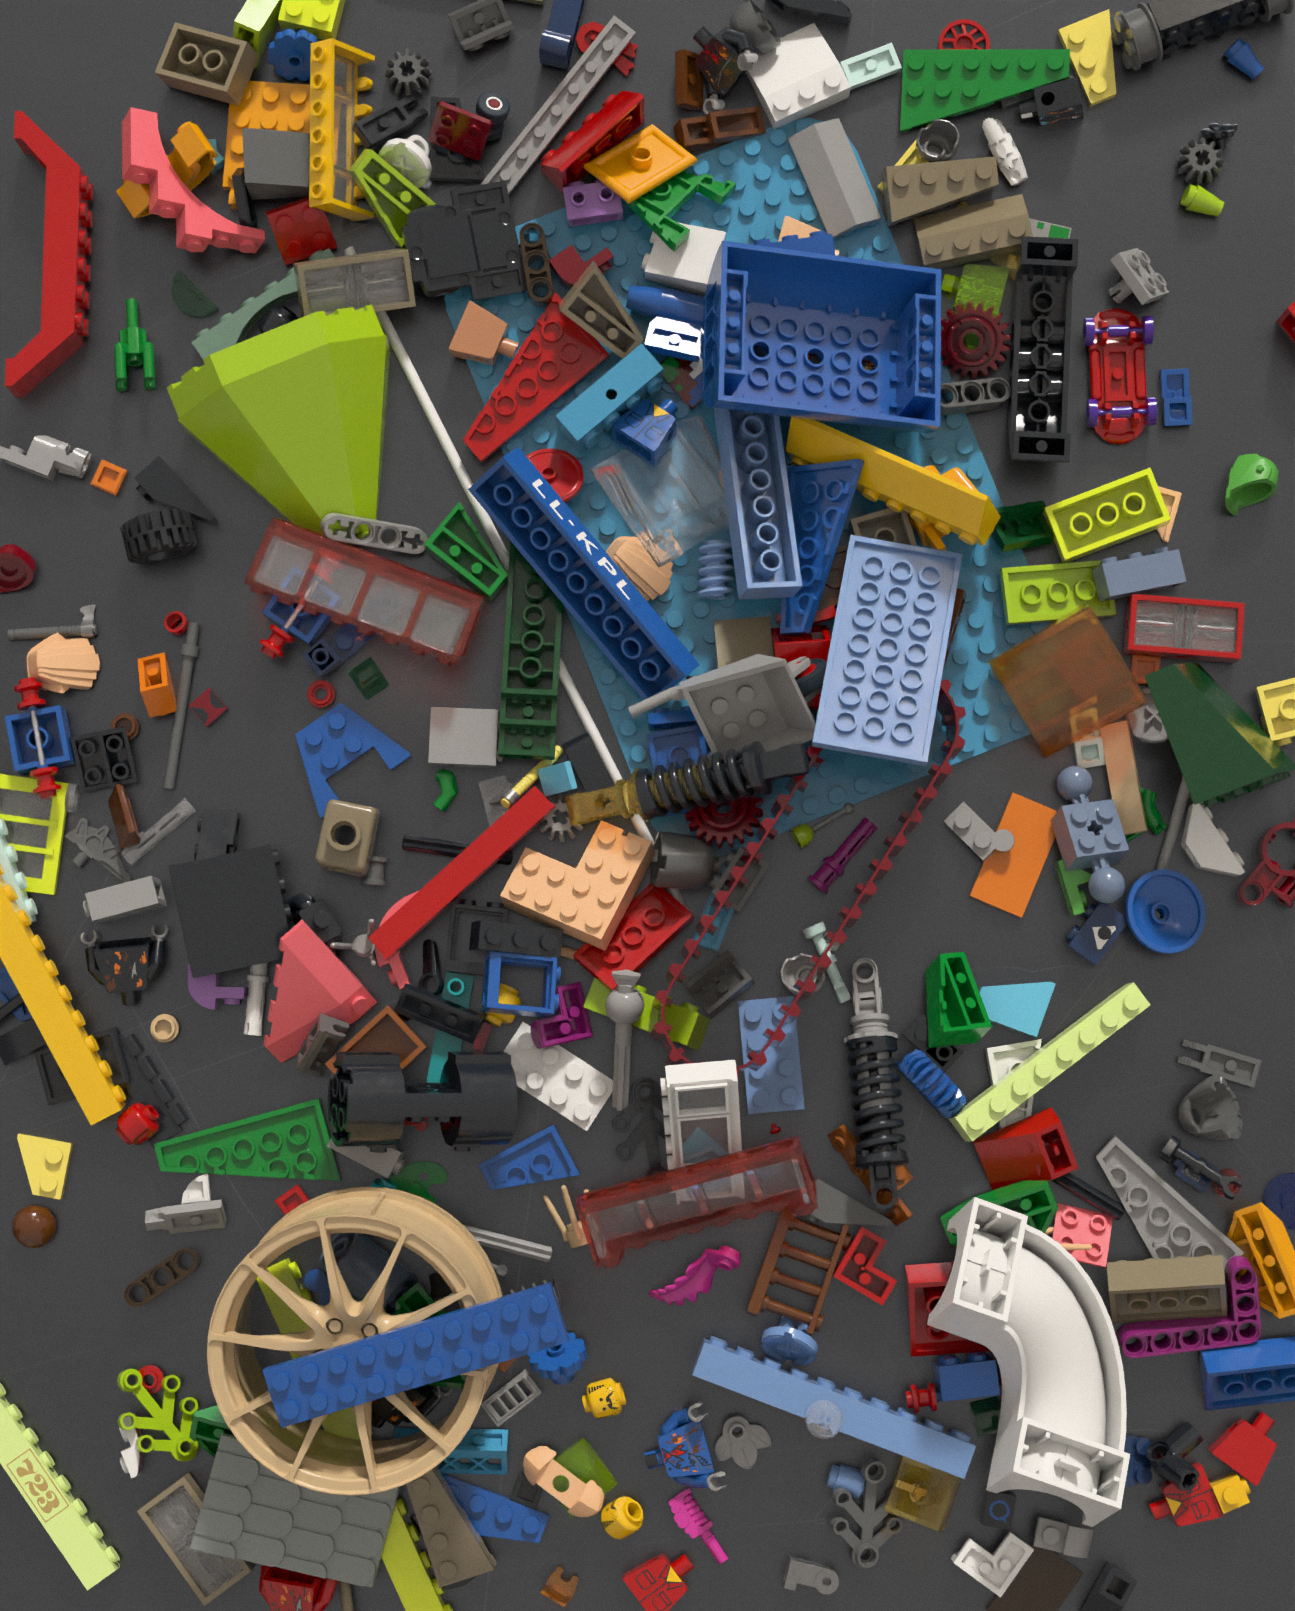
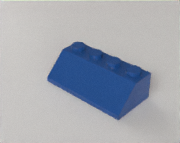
[1199,1336,1295,1411]

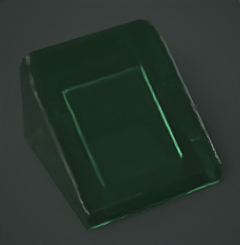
[348,657,389,700]
[970,1396,1001,1437]

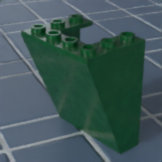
[1145,663,1295,807]

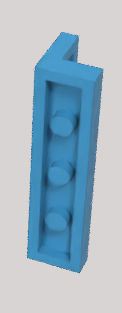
[393,1427,508,1475]

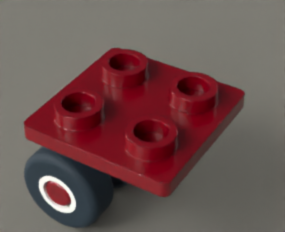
[428,92,510,161]

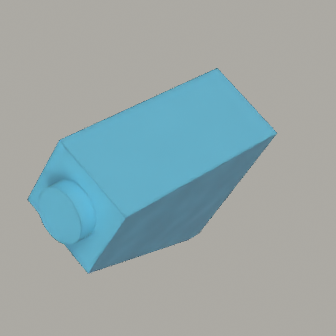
[978,982,1056,1038]

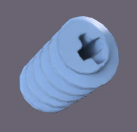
[698,540,734,600]

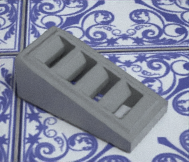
[481,1368,543,1427]

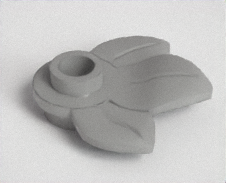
[714,1415,771,1469]

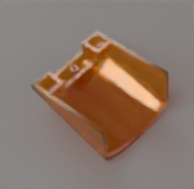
[988,604,1148,758]

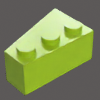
[348,149,436,248]

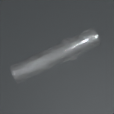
[120,798,196,866]

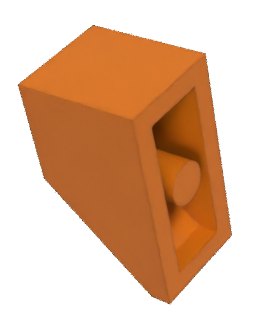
[137,652,177,718]

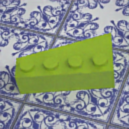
[583,977,711,1051]

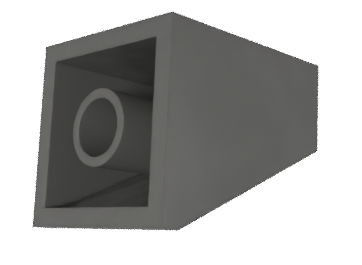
[242,128,310,200]

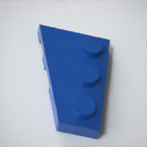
[478,1124,580,1190]

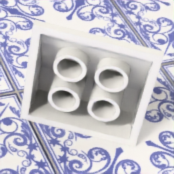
[746,23,851,130]

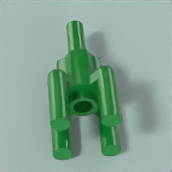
[114,298,155,391]

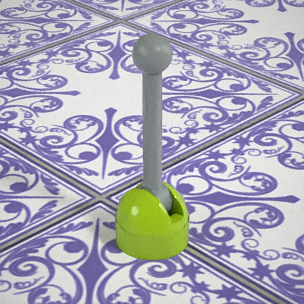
[790,803,854,849]

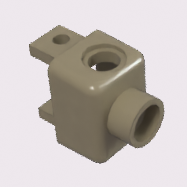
[315,799,380,877]

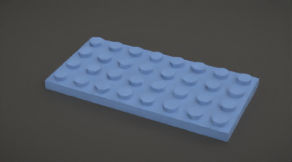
[812,535,963,766]

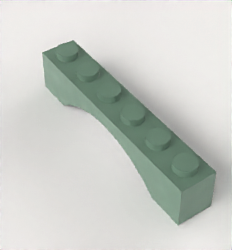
[191,248,335,359]

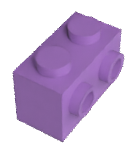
[563,179,623,228]

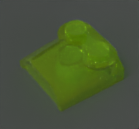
[553,1437,618,1518]

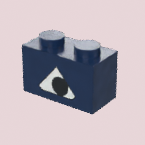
[1065,901,1127,967]

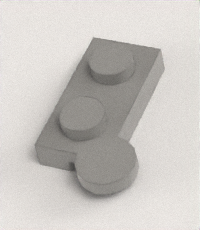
[944,801,1015,862]

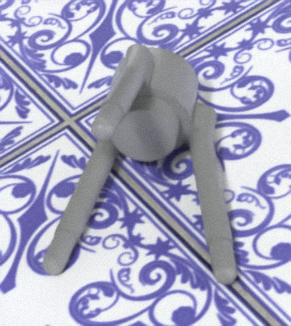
[330,919,376,966]

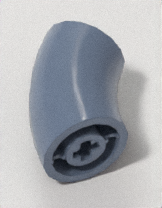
[319,1233,418,1315]

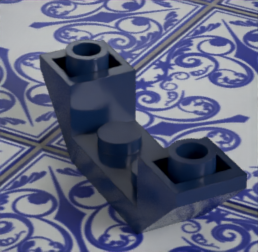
[301,583,406,677]

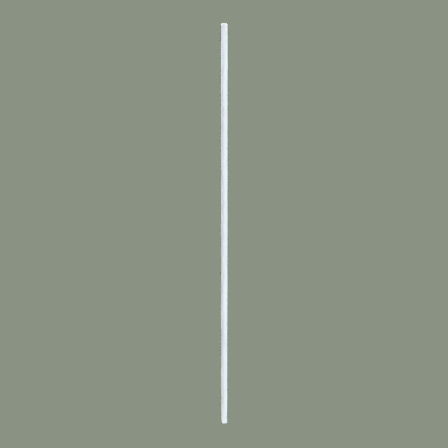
[343,247,689,910]

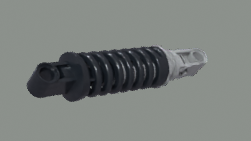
[844,958,909,1213]

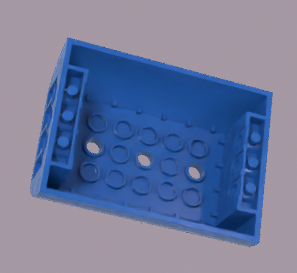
[702,241,941,434]

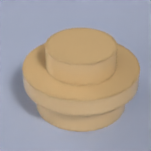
[150,1014,179,1043]

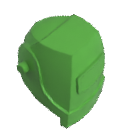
[1225,454,1279,516]

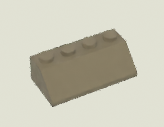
[913,194,1033,269]
[1107,1255,1228,1323]

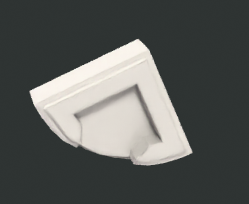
[182,1174,211,1204]

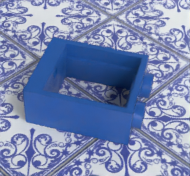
[481,951,561,1018]

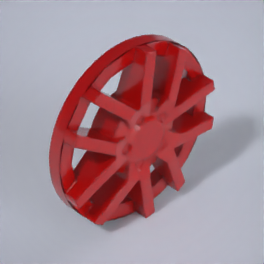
[938,19,990,50]

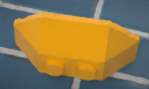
[1227,1202,1295,1319]

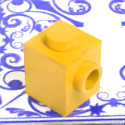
[1209,1472,1251,1514]

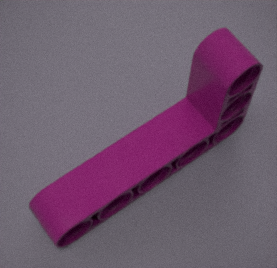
[1117,1256,1261,1358]

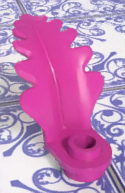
[649,1246,741,1306]

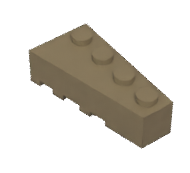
[881,156,999,227]
[406,1466,497,1588]

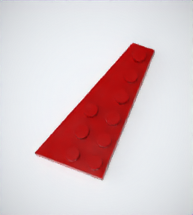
[463,292,609,463]

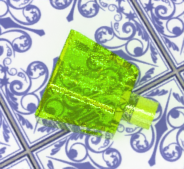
[941,264,1010,316]

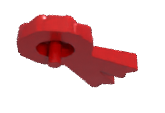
[576,22,638,76]

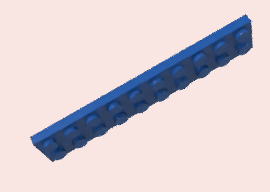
[263,1282,569,1428]

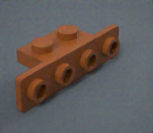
[828,1125,914,1226]

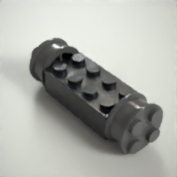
[1112,0,1294,70]

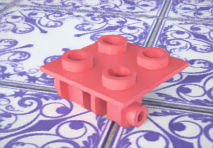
[1052,1203,1113,1268]

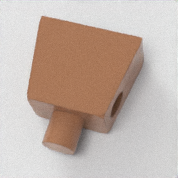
[448,301,519,365]

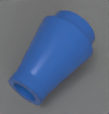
[1224,38,1264,80]

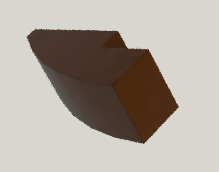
[673,106,766,152]

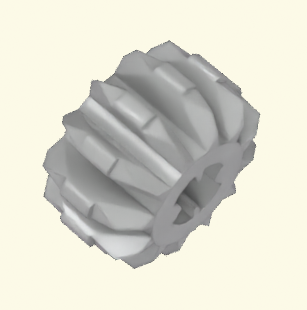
[540,794,585,842]

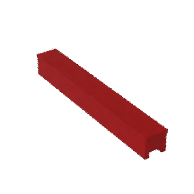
[368,786,556,961]

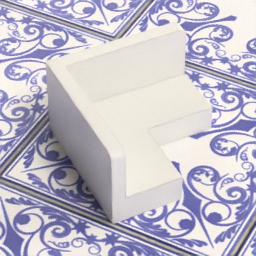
[951,1531,1034,1597]

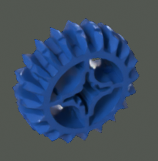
[899,1049,967,1118]

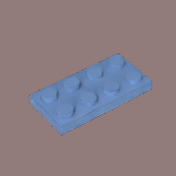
[737,996,805,1114]

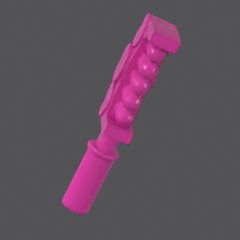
[668,1487,728,1565]

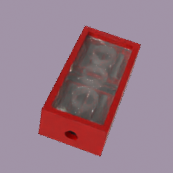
[1123,594,1245,663]

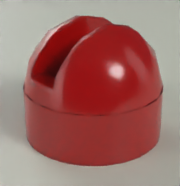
[164,611,188,635]

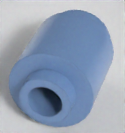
[826,1464,865,1500]

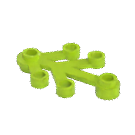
[117,1369,198,1462]

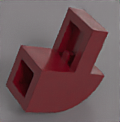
[549,245,614,290]

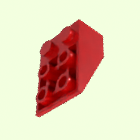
[973,1107,1079,1189]

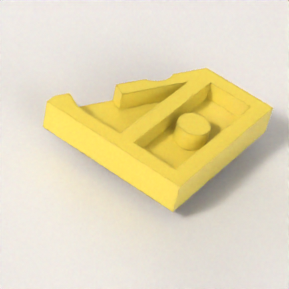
[17,1134,73,1200]

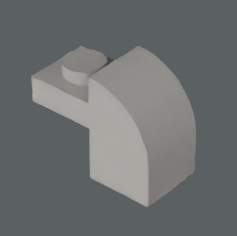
[1032,1516,1094,1558]

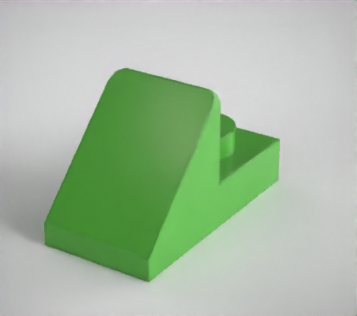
[1055,860,1092,917]

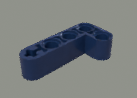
[539,0,585,69]

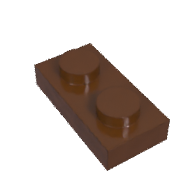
[675,49,703,111]

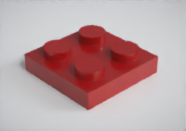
[266,197,337,265]

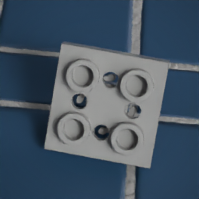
[1109,248,1169,305]

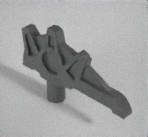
[65,818,132,883]

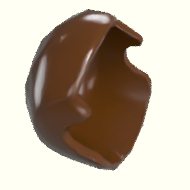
[12,1204,56,1248]

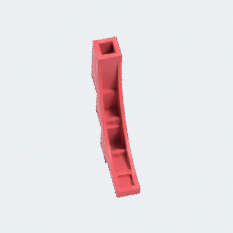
[122,107,265,253]

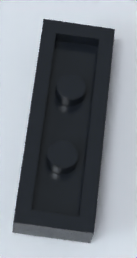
[394,983,484,1044]

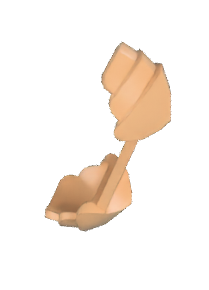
[523,1446,605,1517]

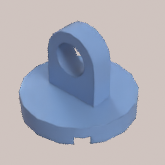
[761,1309,818,1366]

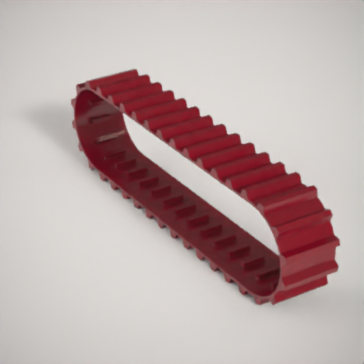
[651,679,966,1079]

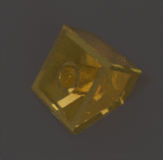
[884,1456,962,1532]

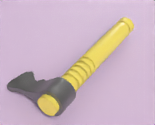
[489,746,564,809]

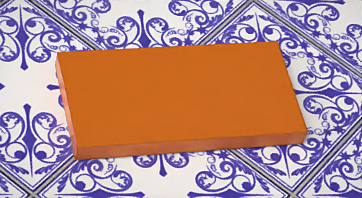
[969,793,1057,918]

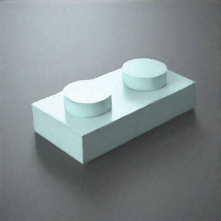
[840,43,902,90]

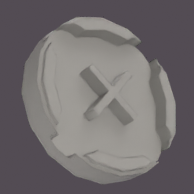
[1125,688,1169,744]

